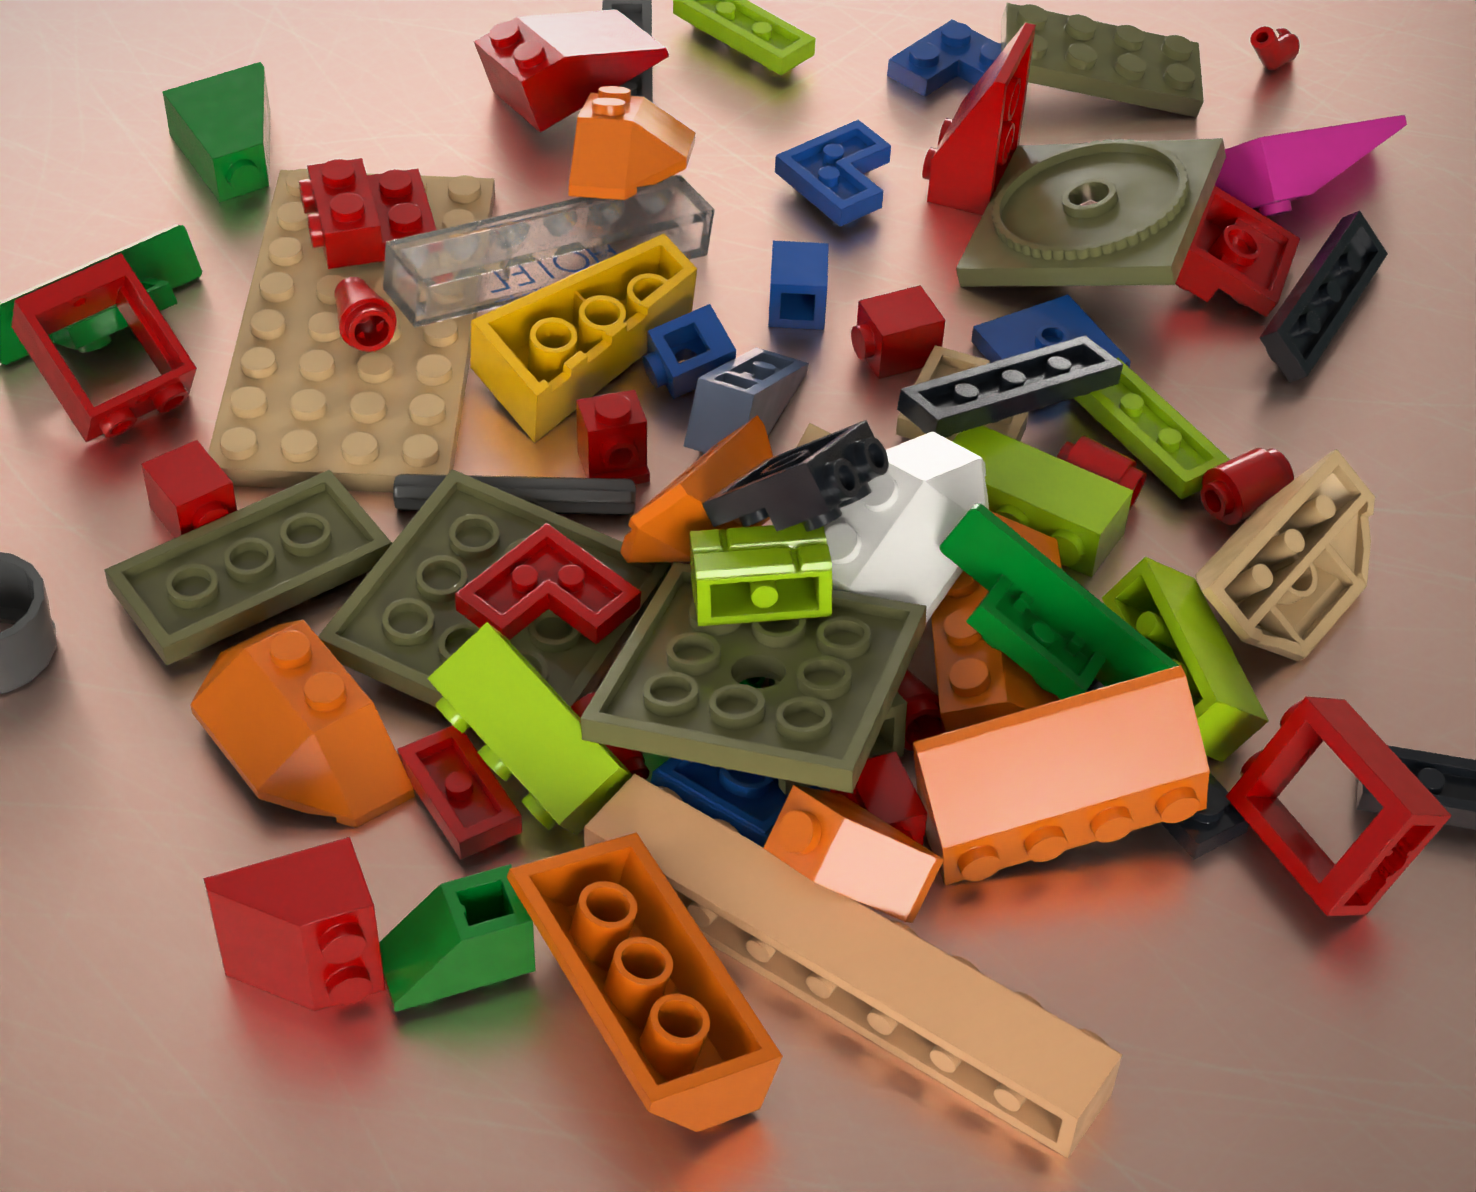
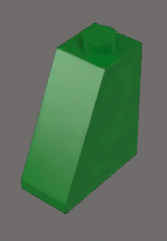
[162,62,270,203]

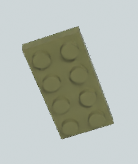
[1001,2,1204,118]
[104,470,392,666]

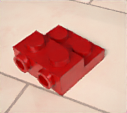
[299,158,440,269]
[1175,186,1300,317]

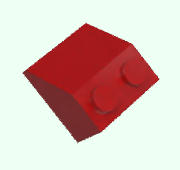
[203,837,386,1011]

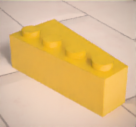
[470,233,697,443]

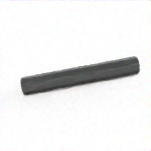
[393,474,636,515]

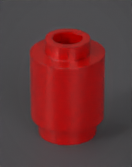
[1057,435,1147,511]
[1201,448,1294,525]

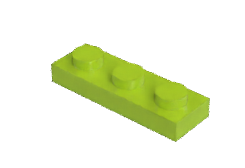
[673,0,816,75]
[1074,358,1230,500]

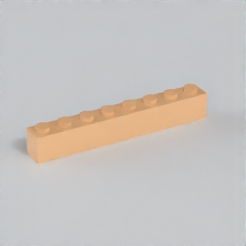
[584,774,1123,1159]

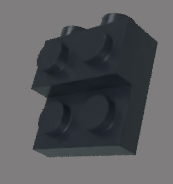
[702,420,889,532]

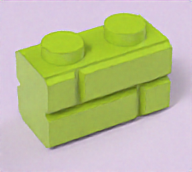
[689,523,832,626]

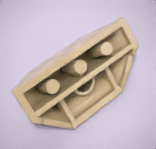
[1195,449,1375,661]

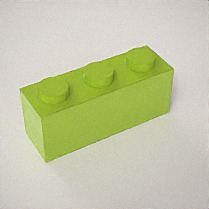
[952,426,1133,578]
[1102,557,1269,762]
[427,622,633,835]

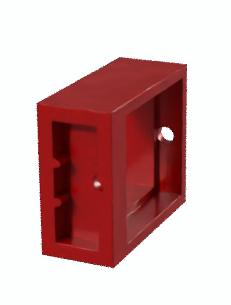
[11,253,197,442]
[1225,696,1452,916]

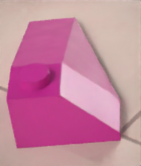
[1215,115,1407,217]

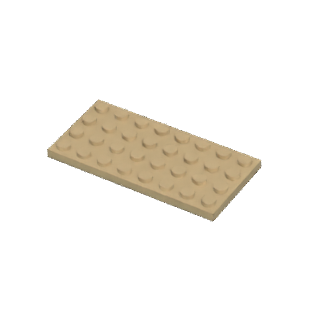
[208,169,495,493]

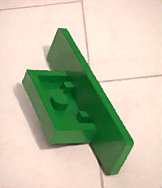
[0,224,202,365]
[940,503,1179,699]

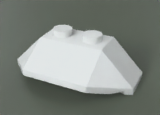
[824,432,989,623]

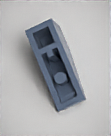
[684,347,809,456]

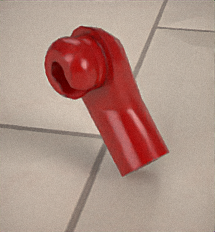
[1250,26,1300,71]

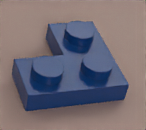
[887,19,1001,97]
[775,119,891,227]

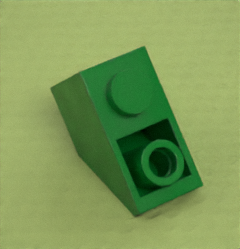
[379,864,536,1012]

